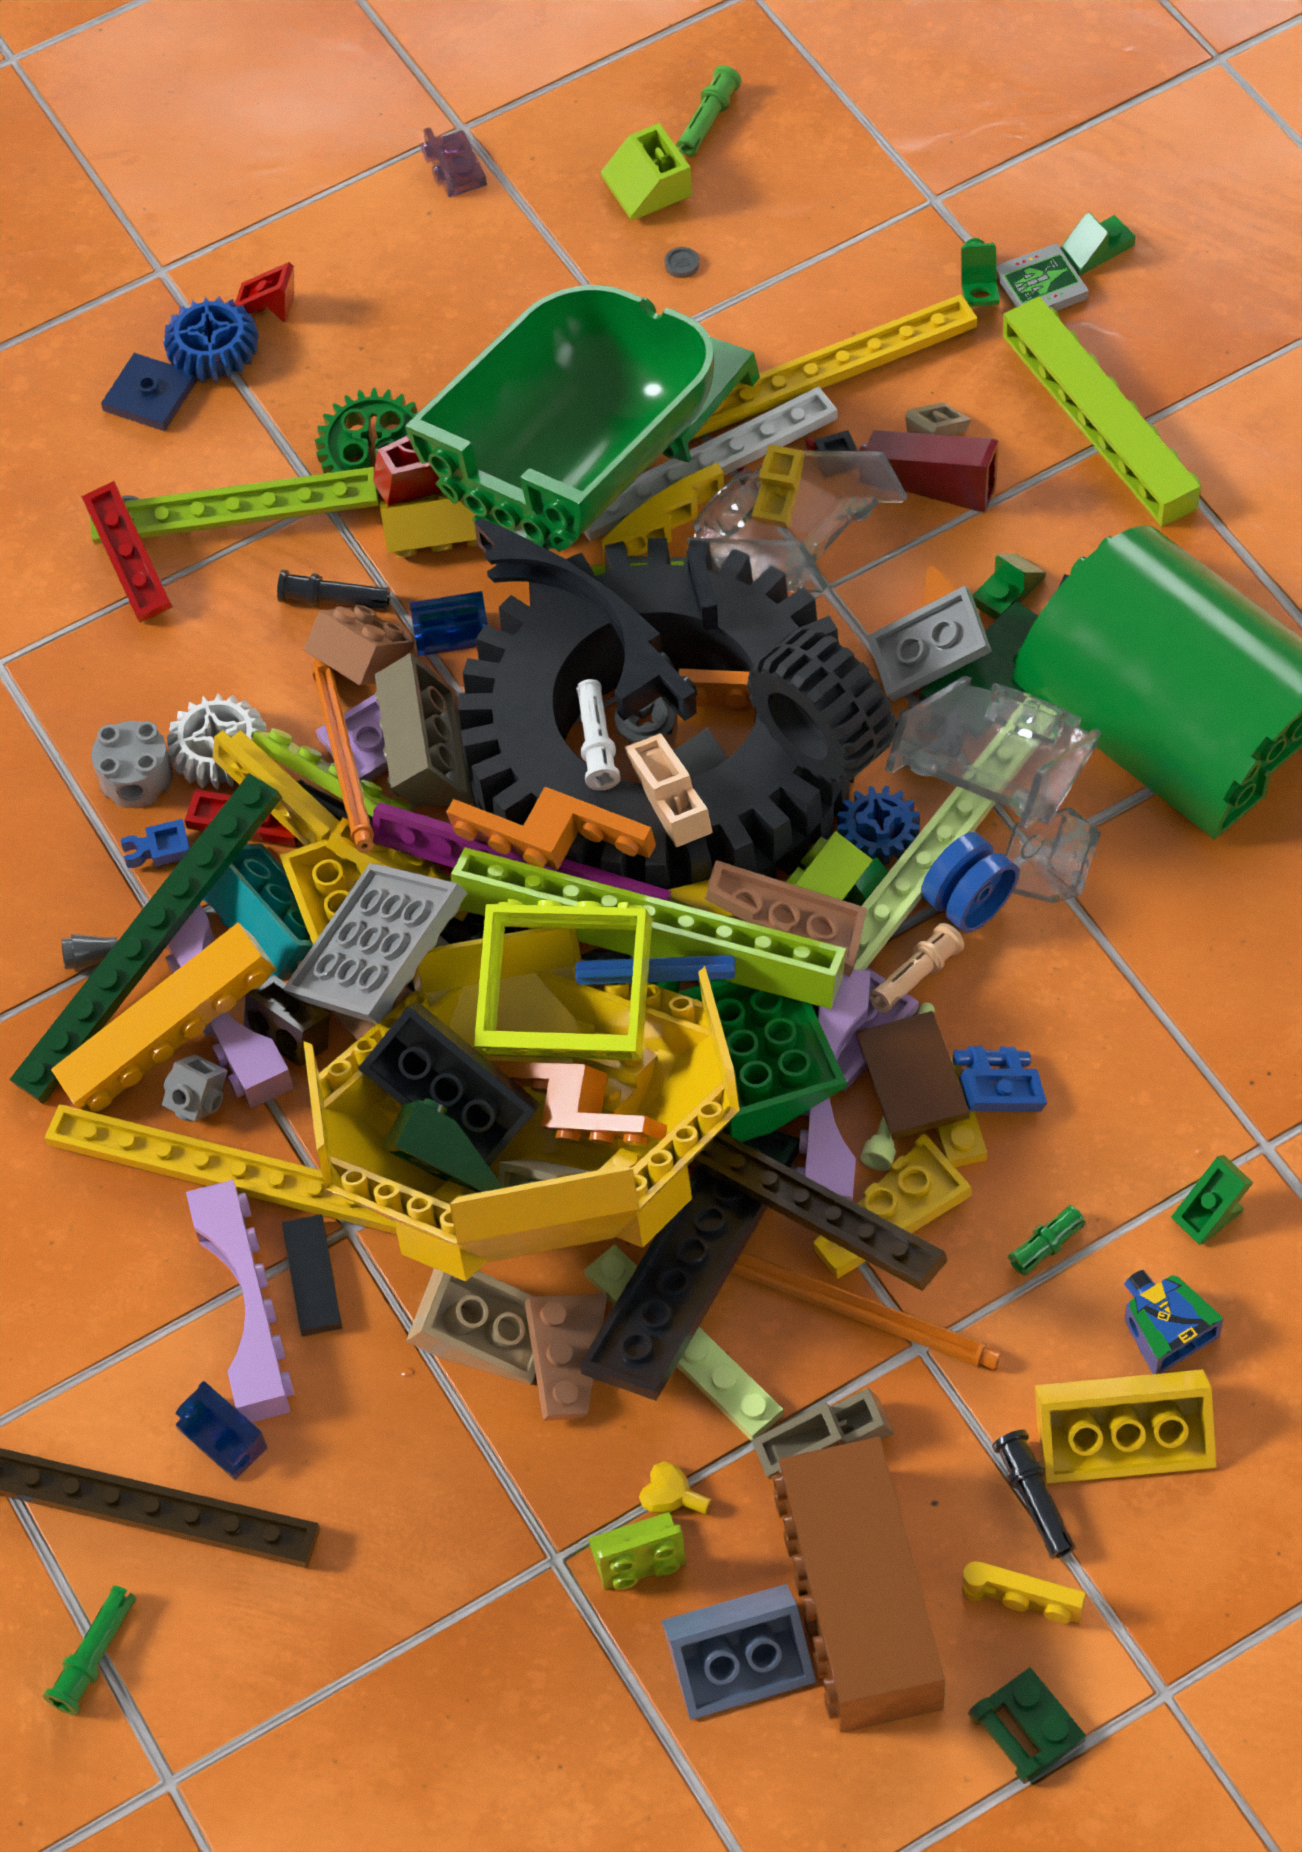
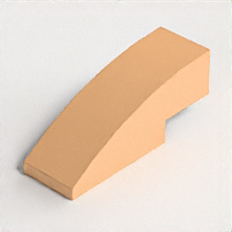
[625,733,713,847]

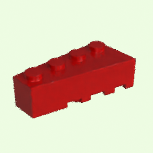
[373,436,443,506]

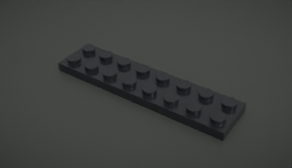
[579,1127,800,1401]

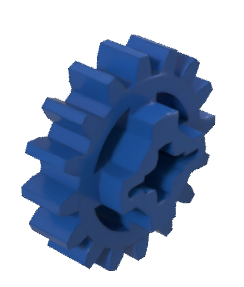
[837,786,920,865]

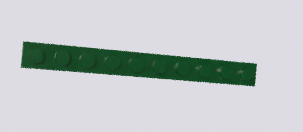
[9,773,283,1104]

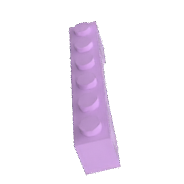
[165,904,294,1109]
[797,969,871,1201]
[186,1180,295,1425]

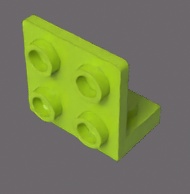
[588,1512,686,1590]

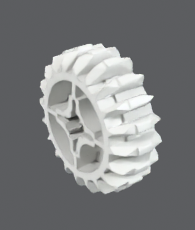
[166,693,267,790]

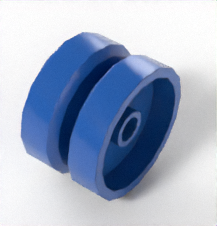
[921,832,1020,933]

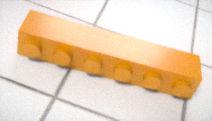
[51,923,277,1113]

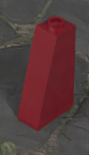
[857,430,999,513]

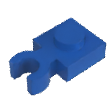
[120,819,190,868]

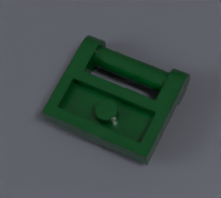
[968,1667,1086,1784]

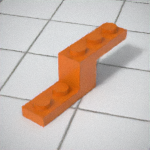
[446,787,656,870]
[490,1061,668,1147]

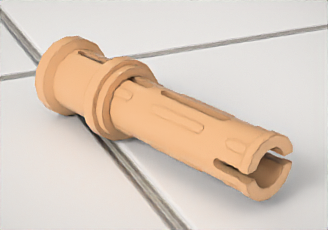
[869,923,964,1013]

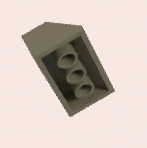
[375,653,473,806]

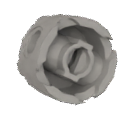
[91,721,173,808]

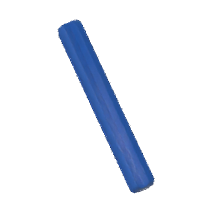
[575,955,736,985]

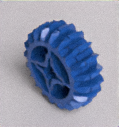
[163,296,259,384]

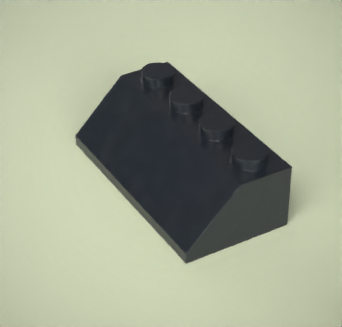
[357,1000,541,1167]

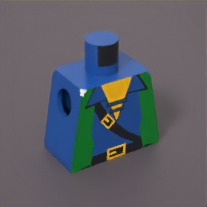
[1124,1270,1223,1374]

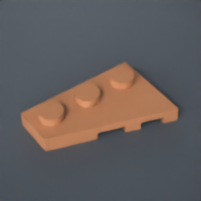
[525,1293,608,1421]

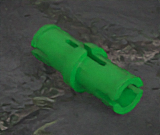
[1008,1205,1086,1276]

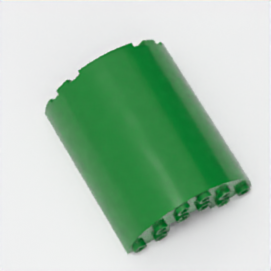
[1012,525,1302,840]

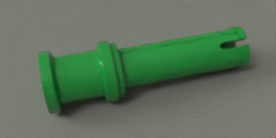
[43,1585,137,1715]

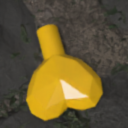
[639,1461,712,1515]

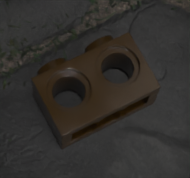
[244,975,330,1067]

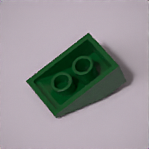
[381,1098,504,1193]

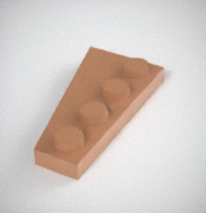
[705,860,867,977]

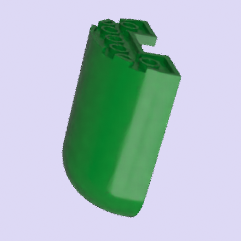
[405,285,714,552]

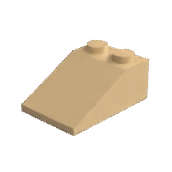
[406,1268,536,1385]

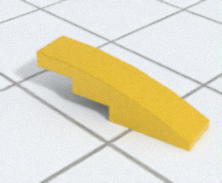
[601,462,725,565]

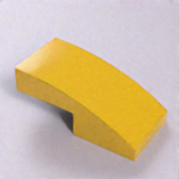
[751,444,804,528]

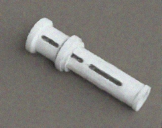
[576,679,621,790]

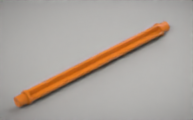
[312,659,374,853]
[731,1251,1001,1370]

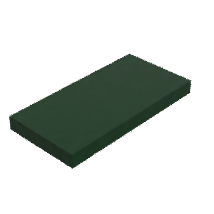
[919,601,1038,741]

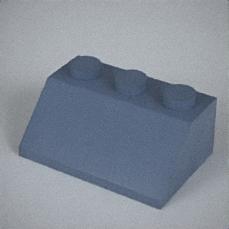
[661,1584,816,1720]

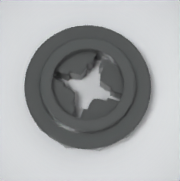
[614,697,676,744]

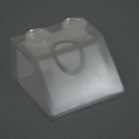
[1005,807,1101,903]

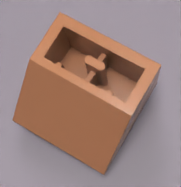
[303,605,415,685]

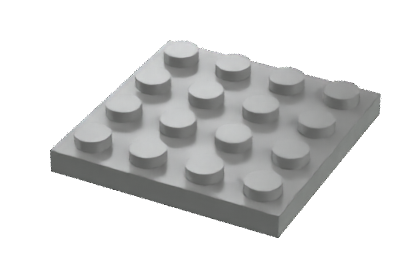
[283,863,467,1025]

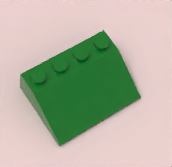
[678,980,847,1142]

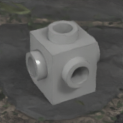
[162,1054,228,1122]

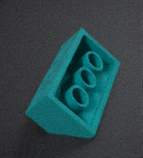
[203,843,313,981]

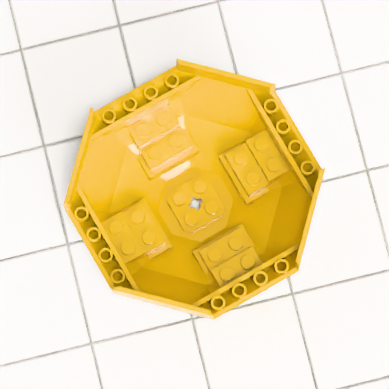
[304,928,740,1281]

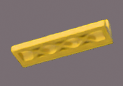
[213,730,340,846]

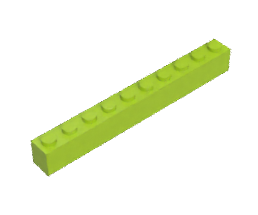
[451,847,846,1009]

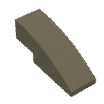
[752,1388,894,1479]

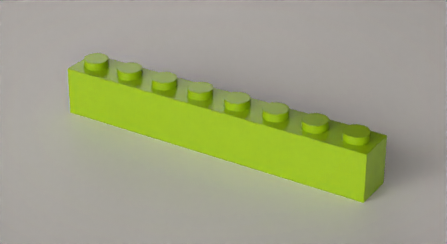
[1003,296,1201,527]

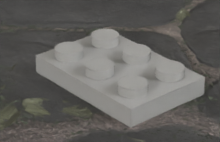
[867,586,992,702]

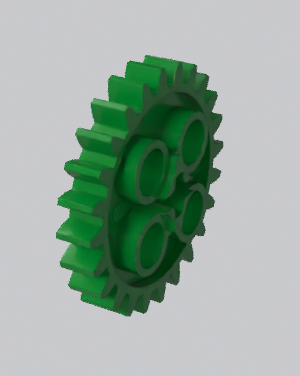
[315,388,419,474]

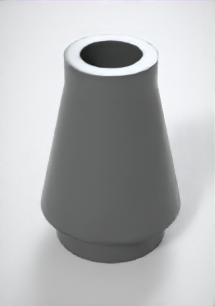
[61,934,117,972]

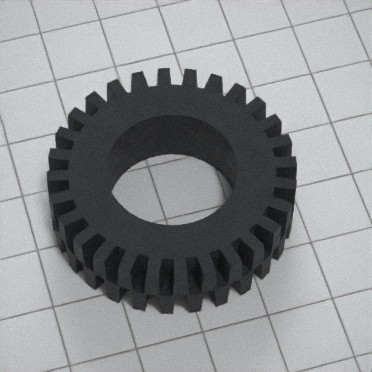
[458,538,854,890]

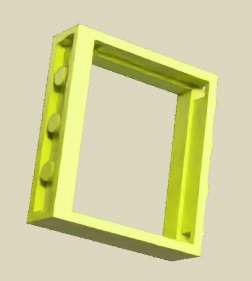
[474,899,652,1061]

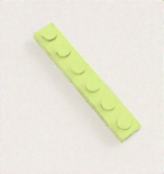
[584,1244,783,1441]

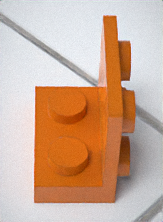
[675,669,756,758]

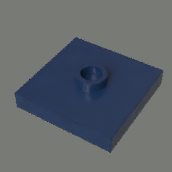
[101,353,197,431]

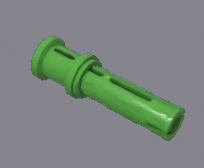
[676,65,742,157]

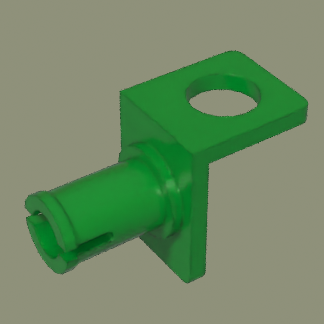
[961,238,1000,307]

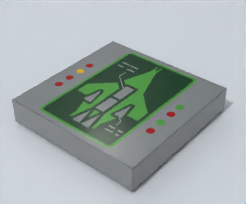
[996,243,1089,311]

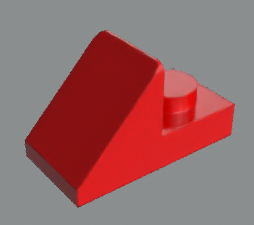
[235,262,294,322]

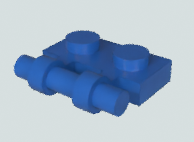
[952,1046,1047,1112]

